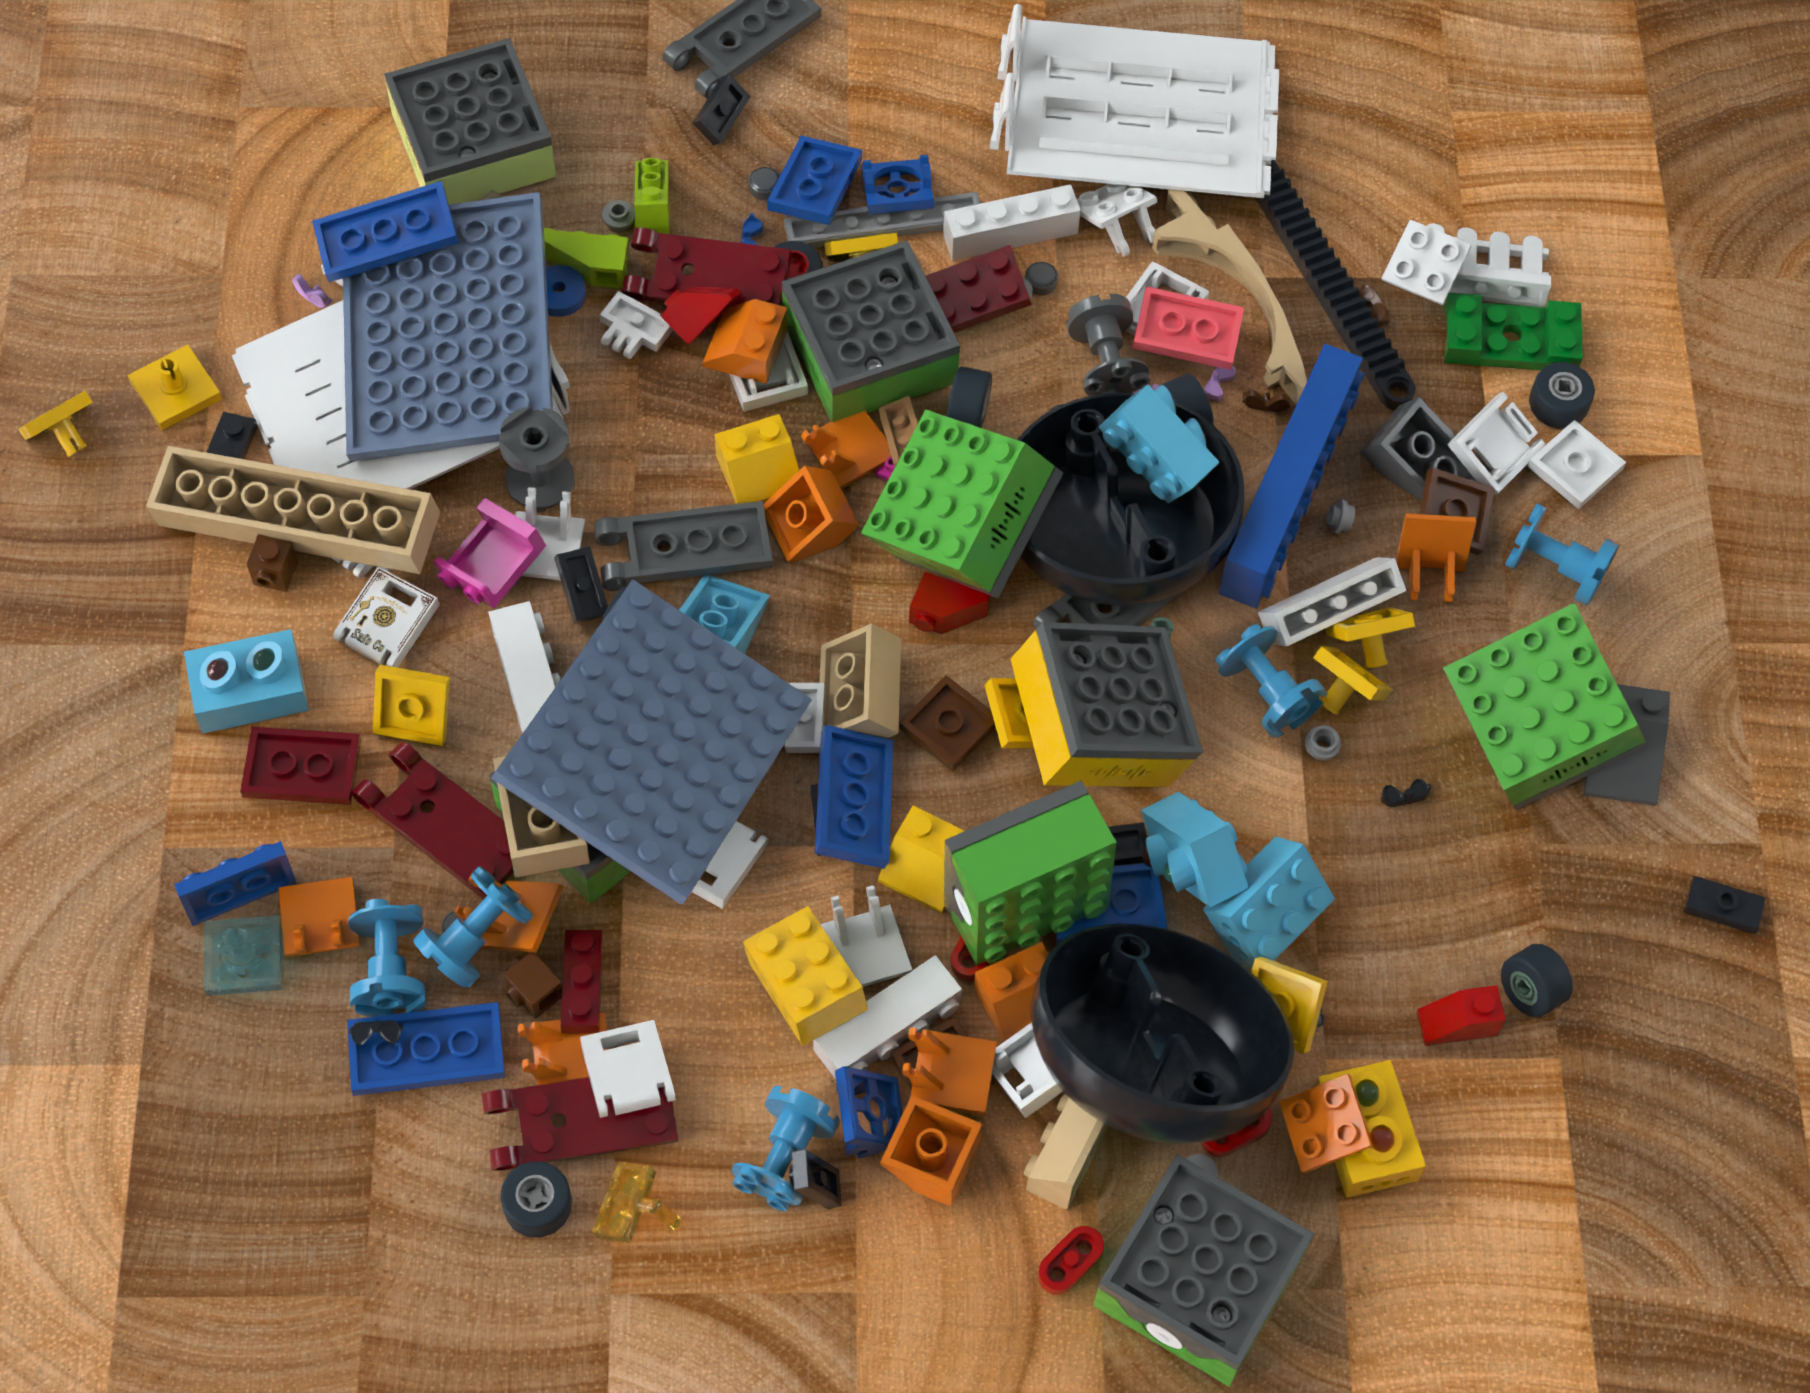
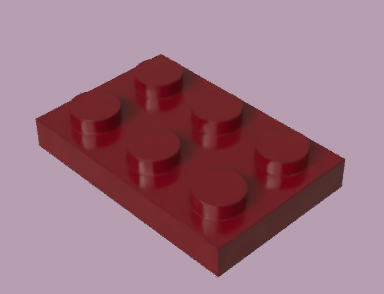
[926,245,1032,333]
[240,726,361,805]

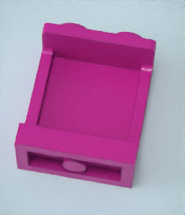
[433,498,546,609]

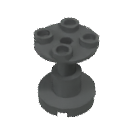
[1066,294,1150,396]
[499,407,575,513]

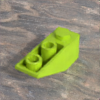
[634,158,670,234]
[544,228,630,289]

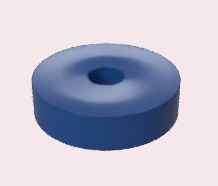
[546,265,586,317]

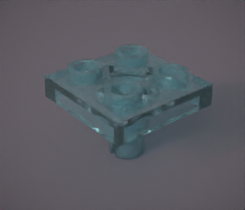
[204,915,282,996]

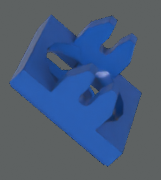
[861,155,934,214]
[835,1066,903,1158]

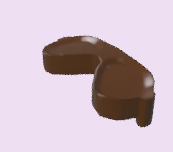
[1359,284,1390,324]
[1242,390,1291,412]

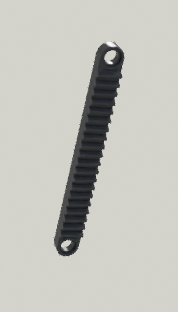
[1254,160,1416,411]

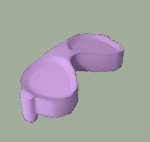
[292,274,333,308]
[1204,366,1236,401]

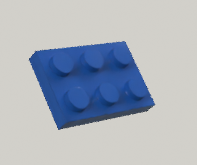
[767,136,862,225]
[174,841,297,926]
[1055,863,1167,944]

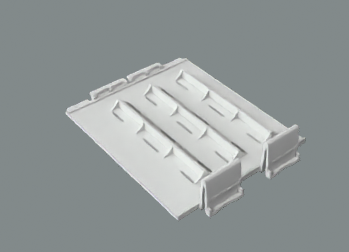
[990,4,1279,198]
[231,300,570,490]

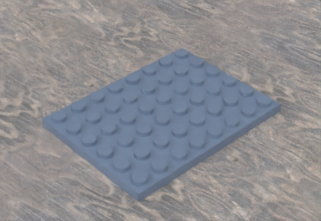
[343,192,553,462]
[491,579,812,905]

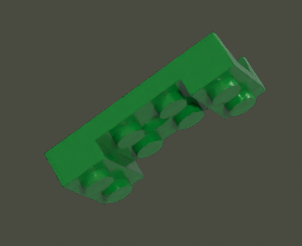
[1444,292,1583,370]

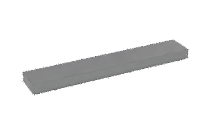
[784,192,980,248]

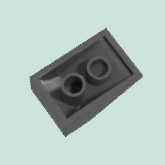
[1361,397,1488,502]
[1584,684,1670,806]

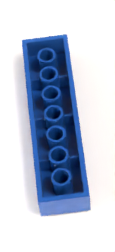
[1218,344,1365,609]

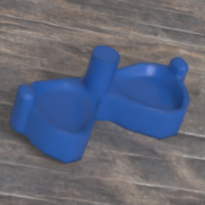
[740,213,763,245]

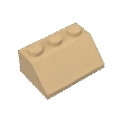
[820,623,901,739]
[1023,1093,1109,1210]

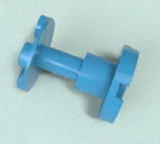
[1505,503,1619,605]
[1215,624,1328,738]
[413,866,534,988]
[348,899,426,1017]
[731,1086,840,1212]

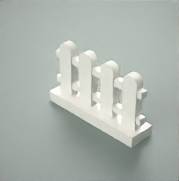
[1427,223,1551,308]

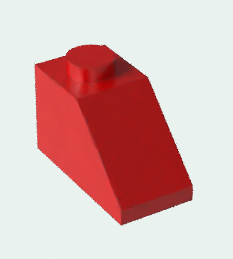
[660,286,742,345]
[909,572,991,634]
[1417,985,1506,1046]

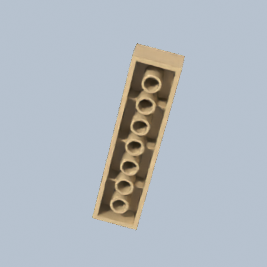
[146,446,440,574]

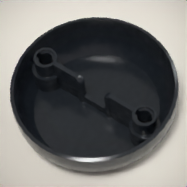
[1017,393,1244,606]
[1031,923,1294,1144]

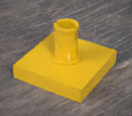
[824,233,898,258]
[127,344,222,431]
[18,390,93,457]
[1325,607,1415,668]
[1313,646,1393,715]
[372,665,450,746]
[984,678,1034,748]
[1251,956,1328,1054]

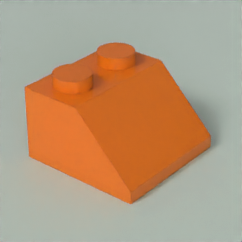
[702,299,788,384]
[763,465,860,563]
[973,942,1049,1043]
[880,1095,982,1207]

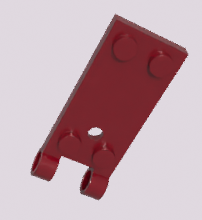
[621,228,793,308]
[351,741,514,900]
[481,1077,678,1171]

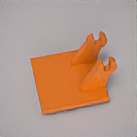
[801,411,891,489]
[1396,513,1476,603]
[454,873,564,953]
[278,876,360,958]
[518,1012,610,1085]
[902,1027,997,1115]
[1279,1074,1374,1174]

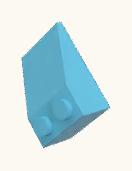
[679,575,770,654]

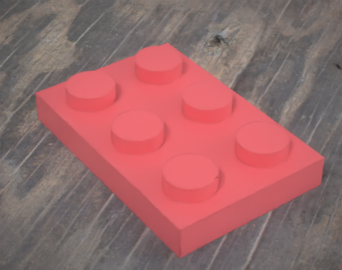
[1132,286,1244,370]

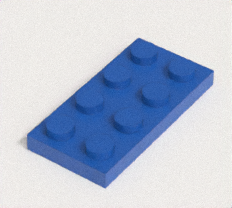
[312,181,459,282]
[815,725,893,869]
[347,1002,505,1096]

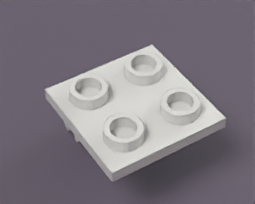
[1077,184,1157,257]
[1381,220,1471,306]
[515,487,585,581]
[821,885,912,987]

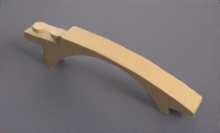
[1152,189,1307,405]

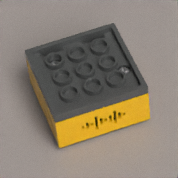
[1010,622,1203,787]

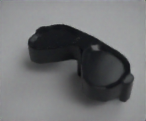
[1381,779,1431,807]
[349,1019,404,1045]

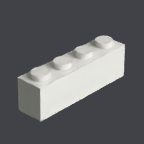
[943,184,1081,261]
[1258,557,1407,646]
[488,601,560,733]
[813,955,962,1079]

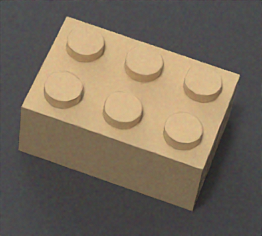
[493,756,590,878]

